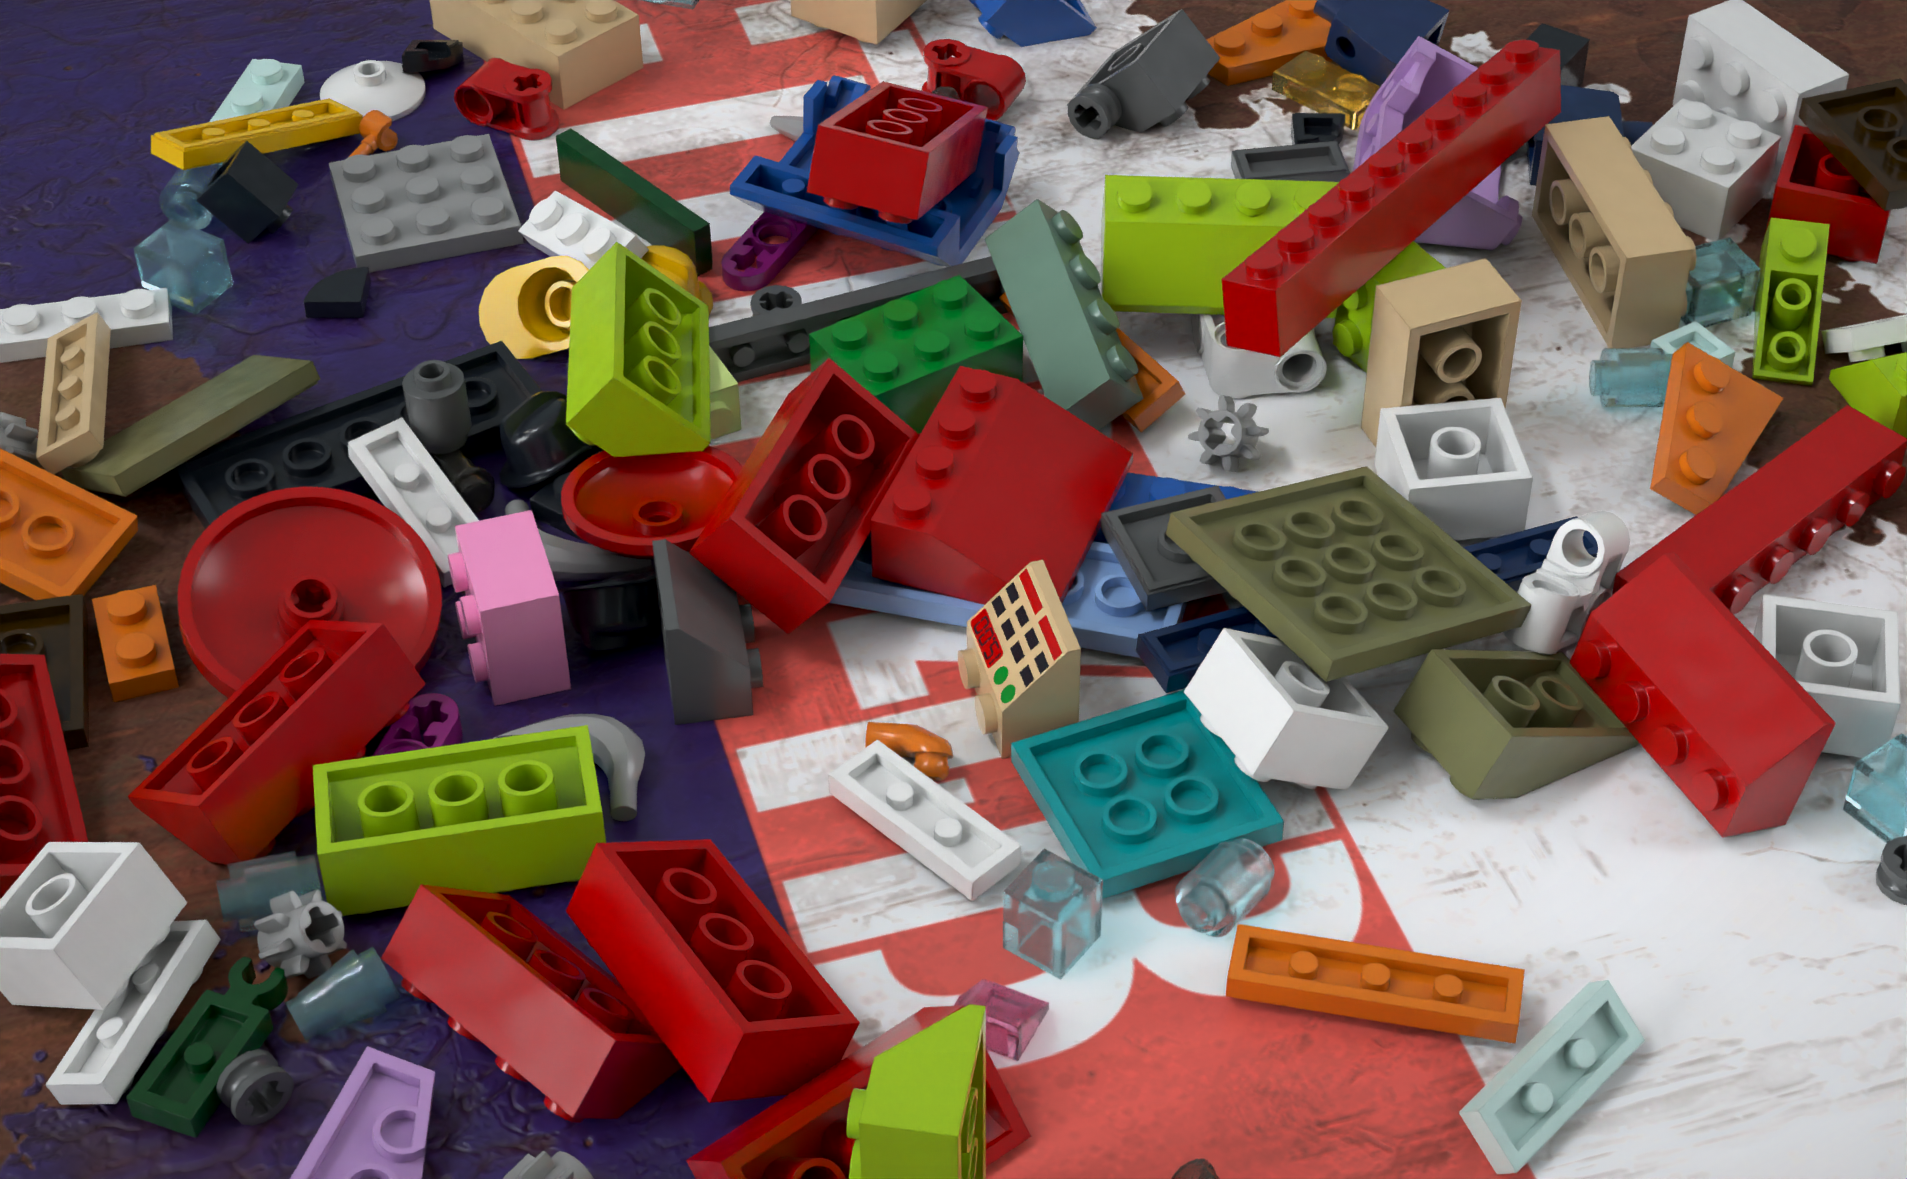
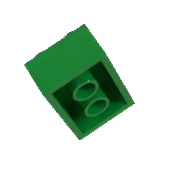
[809,275,1023,434]

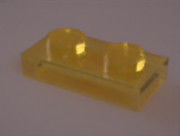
[1272,51,1380,130]

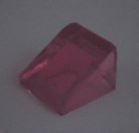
[953,979,1049,1061]

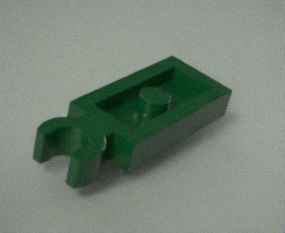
[126,956,288,1138]

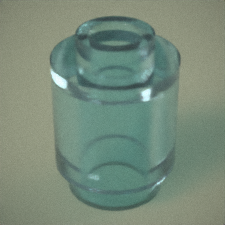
[159,162,223,230]
[1589,348,1672,408]
[1175,838,1275,937]
[216,851,323,933]

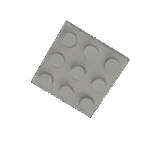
[329,134,524,273]

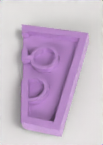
[290,1046,435,1179]

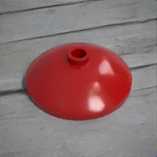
[561,445,743,559]

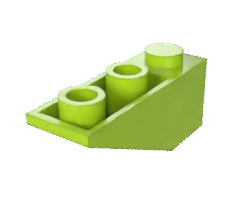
[1752,217,1830,386]

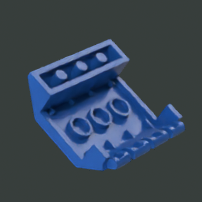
[730,75,1020,267]

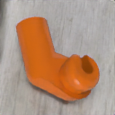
[865,722,954,781]

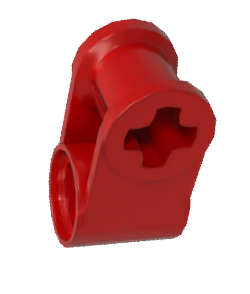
[921,39,1026,121]
[454,58,559,140]

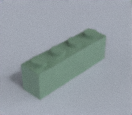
[985,199,1144,431]

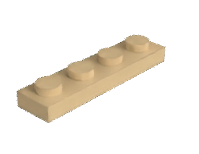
[36,312,111,474]

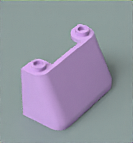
[1353,36,1522,250]

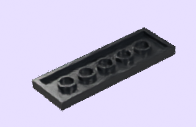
[171,341,543,529]

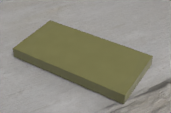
[61,355,320,497]

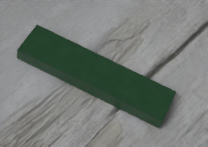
[556,128,713,277]

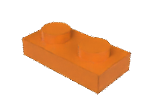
[92,585,179,702]

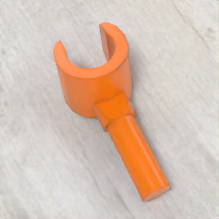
[349,110,398,157]

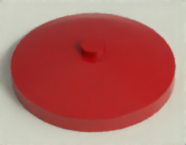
[177,487,442,698]

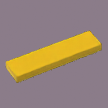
[151,98,363,170]

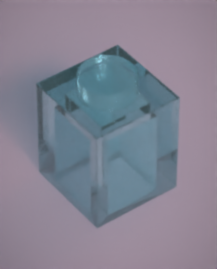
[133,219,233,315]
[1680,237,1761,328]
[1843,733,1907,843]
[1003,848,1103,980]

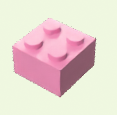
[448,510,571,706]

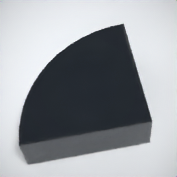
[402,40,464,73]
[1291,113,1345,145]
[303,267,371,318]

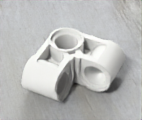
[1192,314,1327,399]
[1503,511,1630,654]

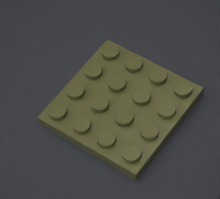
[1166,466,1531,682]

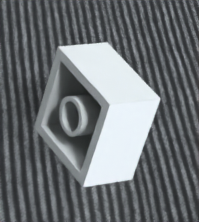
[1631,98,1781,242]
[1374,398,1533,540]
[1753,594,1901,761]
[1184,628,1389,791]
[0,842,188,1010]

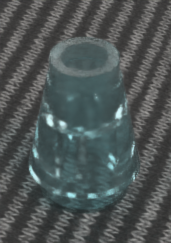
[285,946,400,1041]

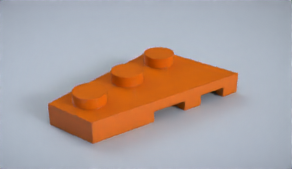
[1206,0,1333,86]
[1650,342,1783,515]

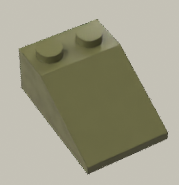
[1393,649,1639,800]

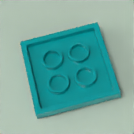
[1011,689,1284,901]

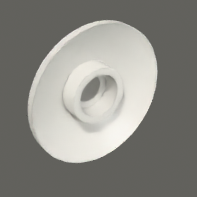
[320,60,426,121]

